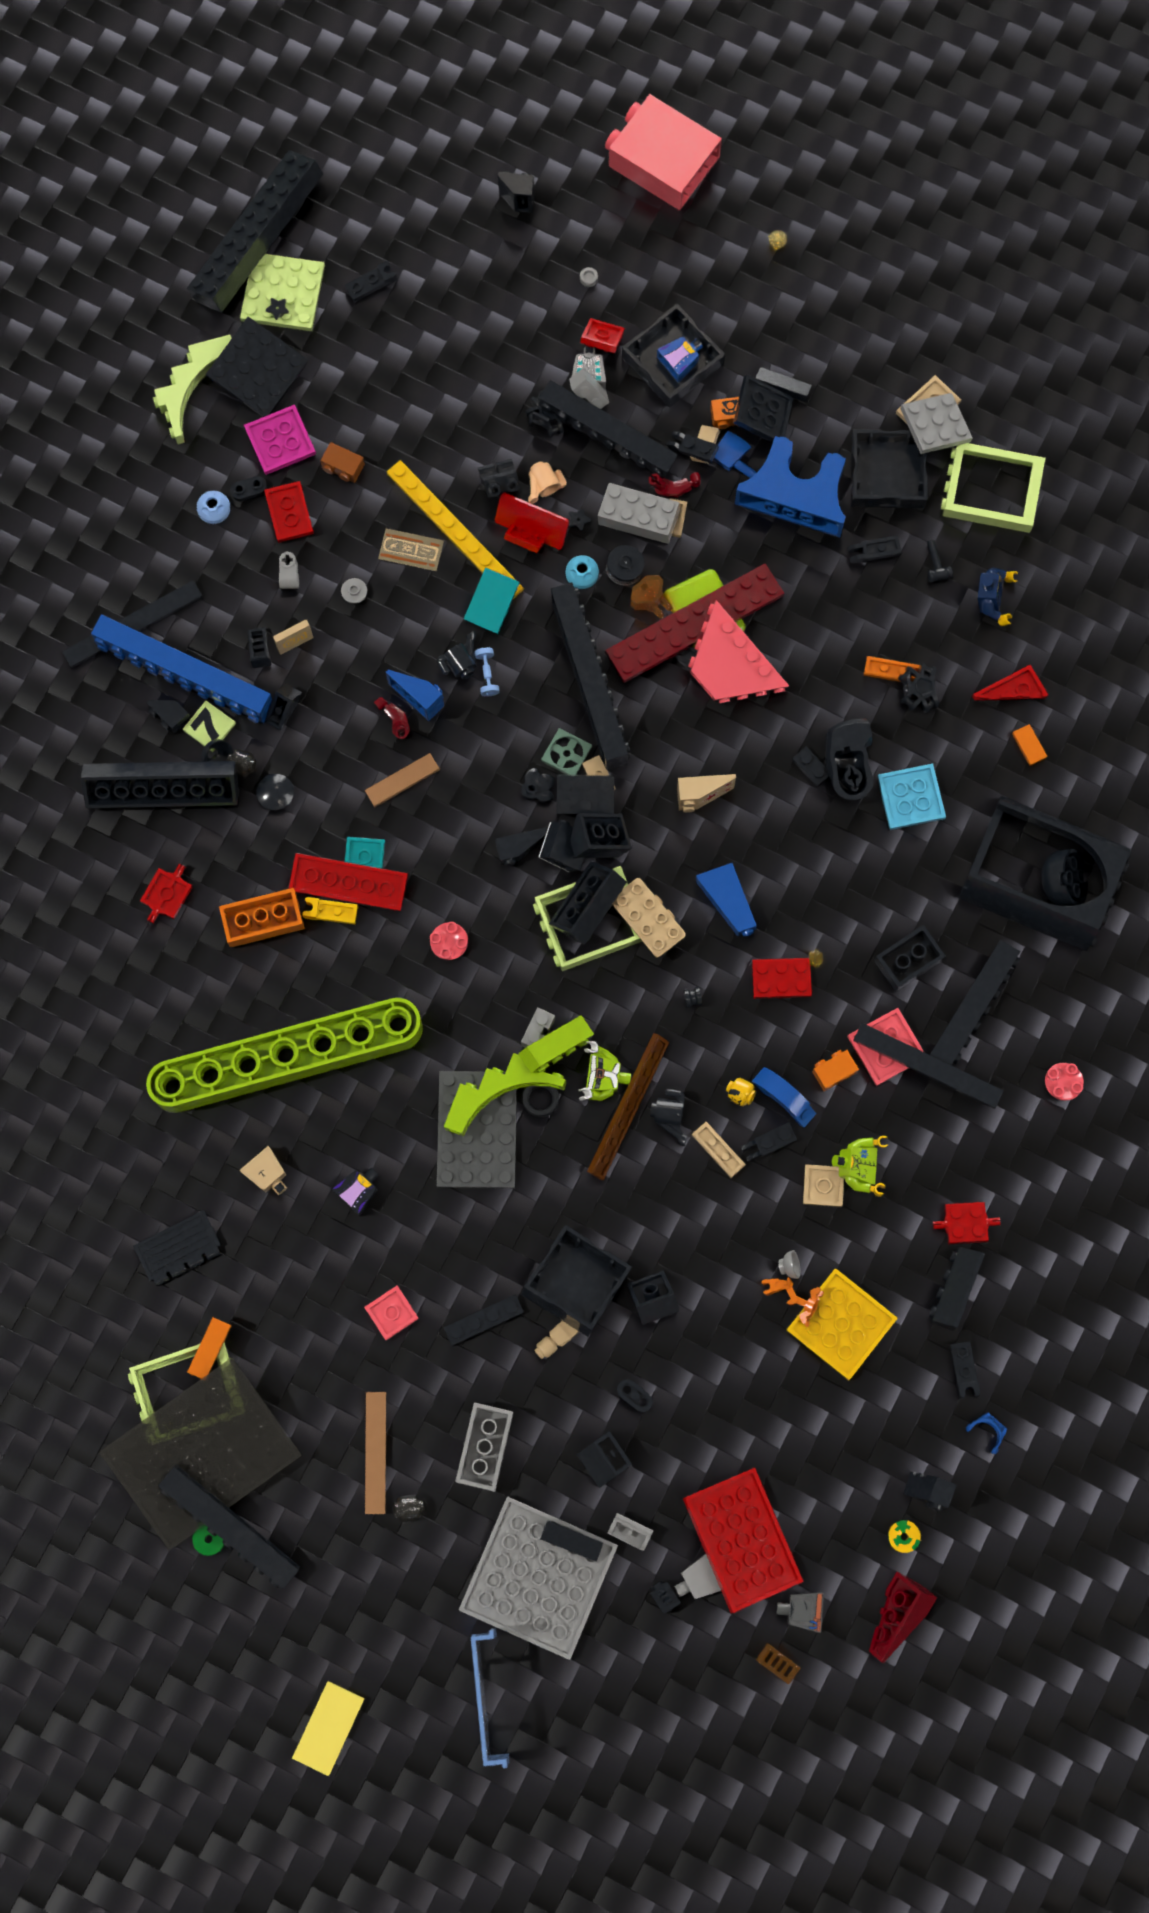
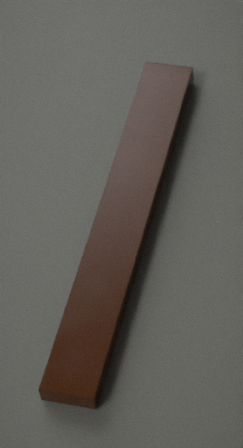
[587,1033,669,1181]

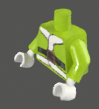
[579,1041,631,1101]

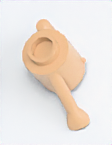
[528,462,567,504]

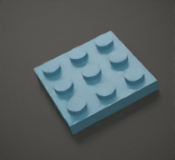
[877,764,946,830]

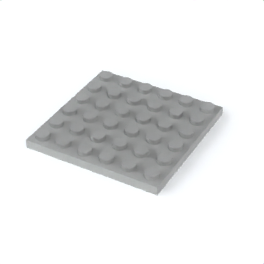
[459,1496,618,1660]

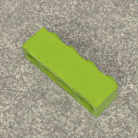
[519,1015,594,1073]

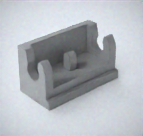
[608,1513,653,1551]

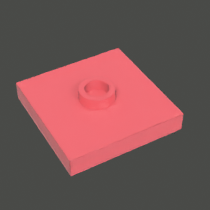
[364,1285,419,1341]

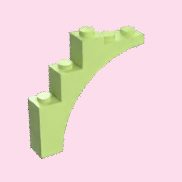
[153,335,232,444]

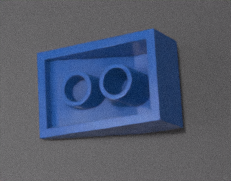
[386,670,444,721]

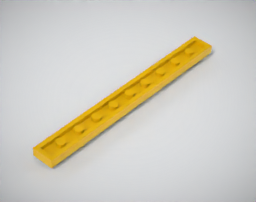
[387,460,524,599]

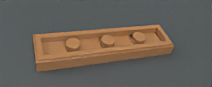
[365,753,440,807]

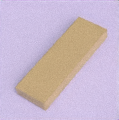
[692,1122,746,1178]

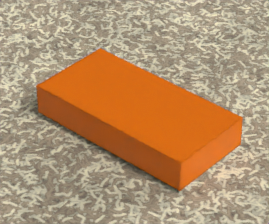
[1012,724,1047,766]

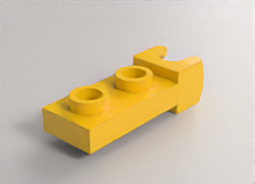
[303,897,358,925]

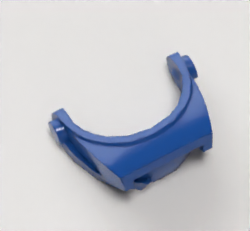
[966,1413,1007,1454]

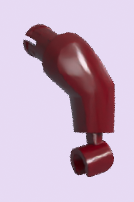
[649,472,701,497]
[374,697,410,739]

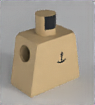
[240,1146,287,1195]

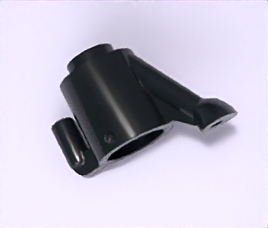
[437,631,477,680]
[650,1088,687,1147]

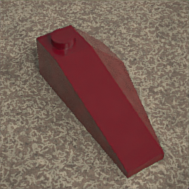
[869,1571,937,1663]

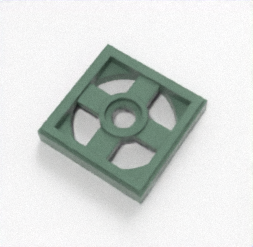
[541,728,592,775]

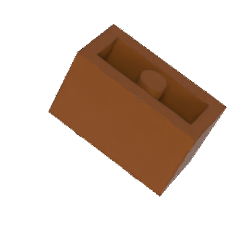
[320,442,365,483]

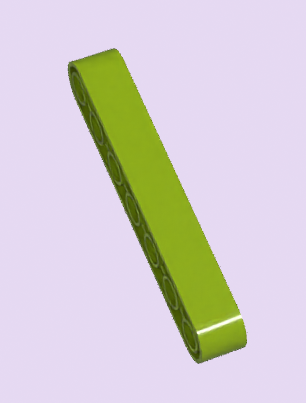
[146,998,423,1113]

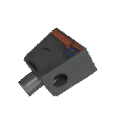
[776,1592,824,1633]

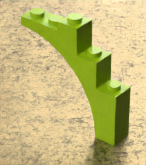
[444,1052,566,1137]

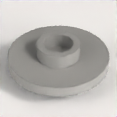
[341,578,367,604]

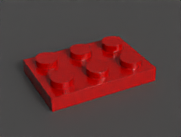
[264,481,314,543]
[752,958,812,999]

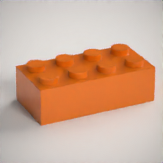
[219,888,305,948]

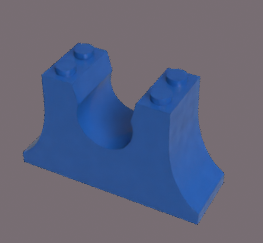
[735,436,846,537]

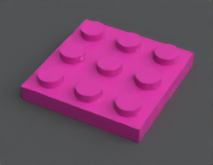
[244,405,316,475]

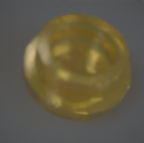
[769,231,787,249]
[809,949,823,968]

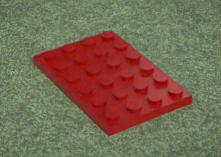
[683,1468,803,1614]

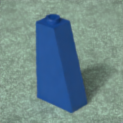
[696,863,757,937]

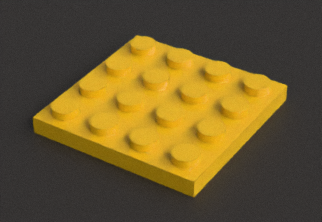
[786,1268,898,1381]

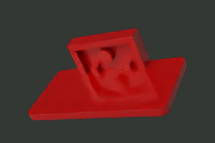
[495,493,569,553]

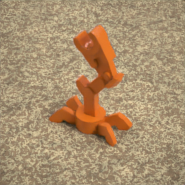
[762,1277,824,1327]

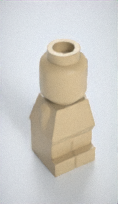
[534,1321,579,1359]

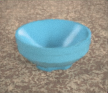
[565,555,599,589]

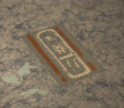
[378,529,444,571]

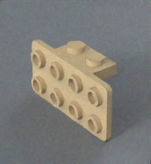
[612,878,685,957]

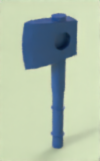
[713,431,757,478]

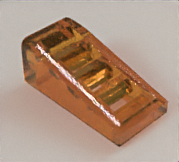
[756,1643,800,1685]

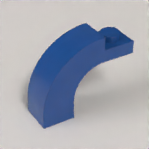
[752,1067,817,1127]

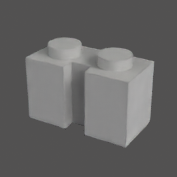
[569,368,609,409]
[521,1007,555,1048]

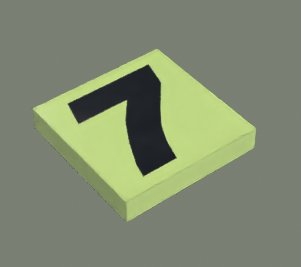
[183,701,236,752]

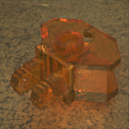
[631,575,673,619]

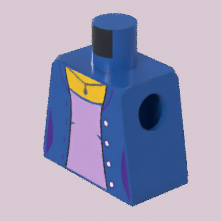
[657,337,703,383]

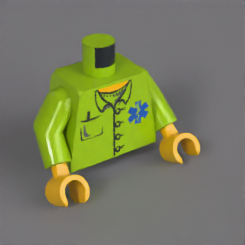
[832,1136,888,1197]

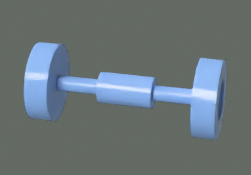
[475,648,500,696]

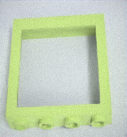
[941,443,1045,533]
[533,866,643,971]
[128,1343,246,1445]

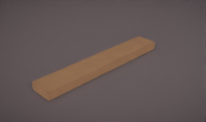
[365,1392,386,1514]

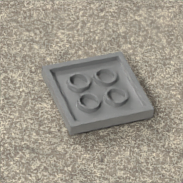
[900,393,973,454]

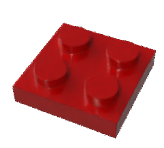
[580,318,625,353]

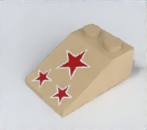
[677,774,736,812]

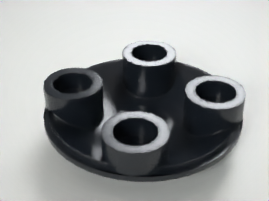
[256,774,294,810]

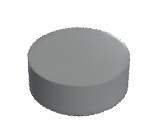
[580,268,598,287]

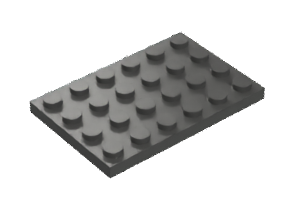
[437,1071,517,1188]

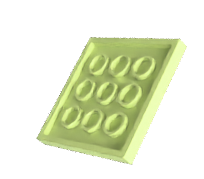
[240,254,325,331]

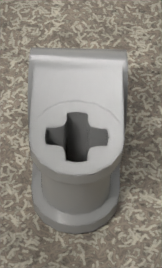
[279,552,299,589]

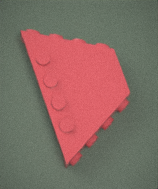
[688,600,789,703]

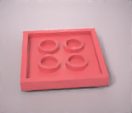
[847,1008,925,1086]

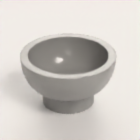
[779,1250,800,1279]

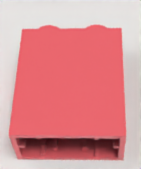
[605,94,721,210]

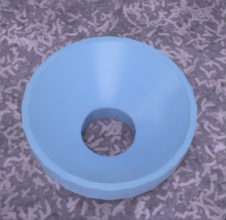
[197,491,231,524]

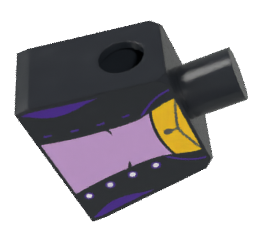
[331,1168,379,1216]

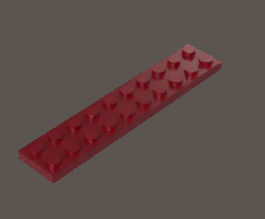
[605,564,784,683]

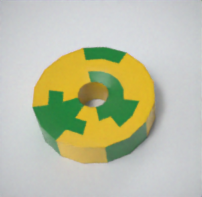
[888,1520,920,1553]

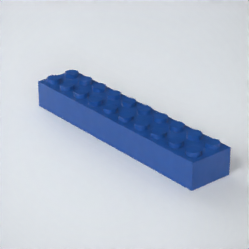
[91,614,272,723]

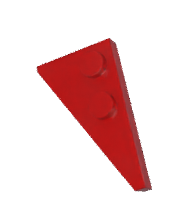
[972,665,1048,700]

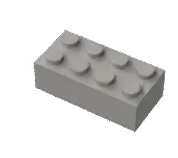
[598,483,680,544]
[455,1403,514,1492]

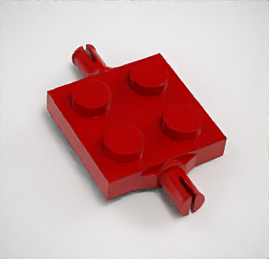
[140,864,193,924]
[933,1202,1000,1244]

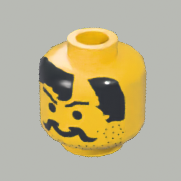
[726,1078,756,1106]

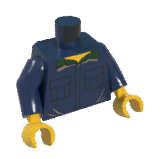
[978,568,1018,626]

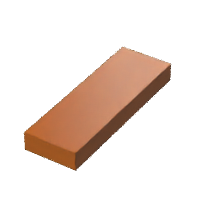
[864,656,920,682]
[187,1317,231,1381]

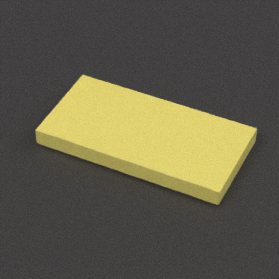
[292,1681,365,1776]

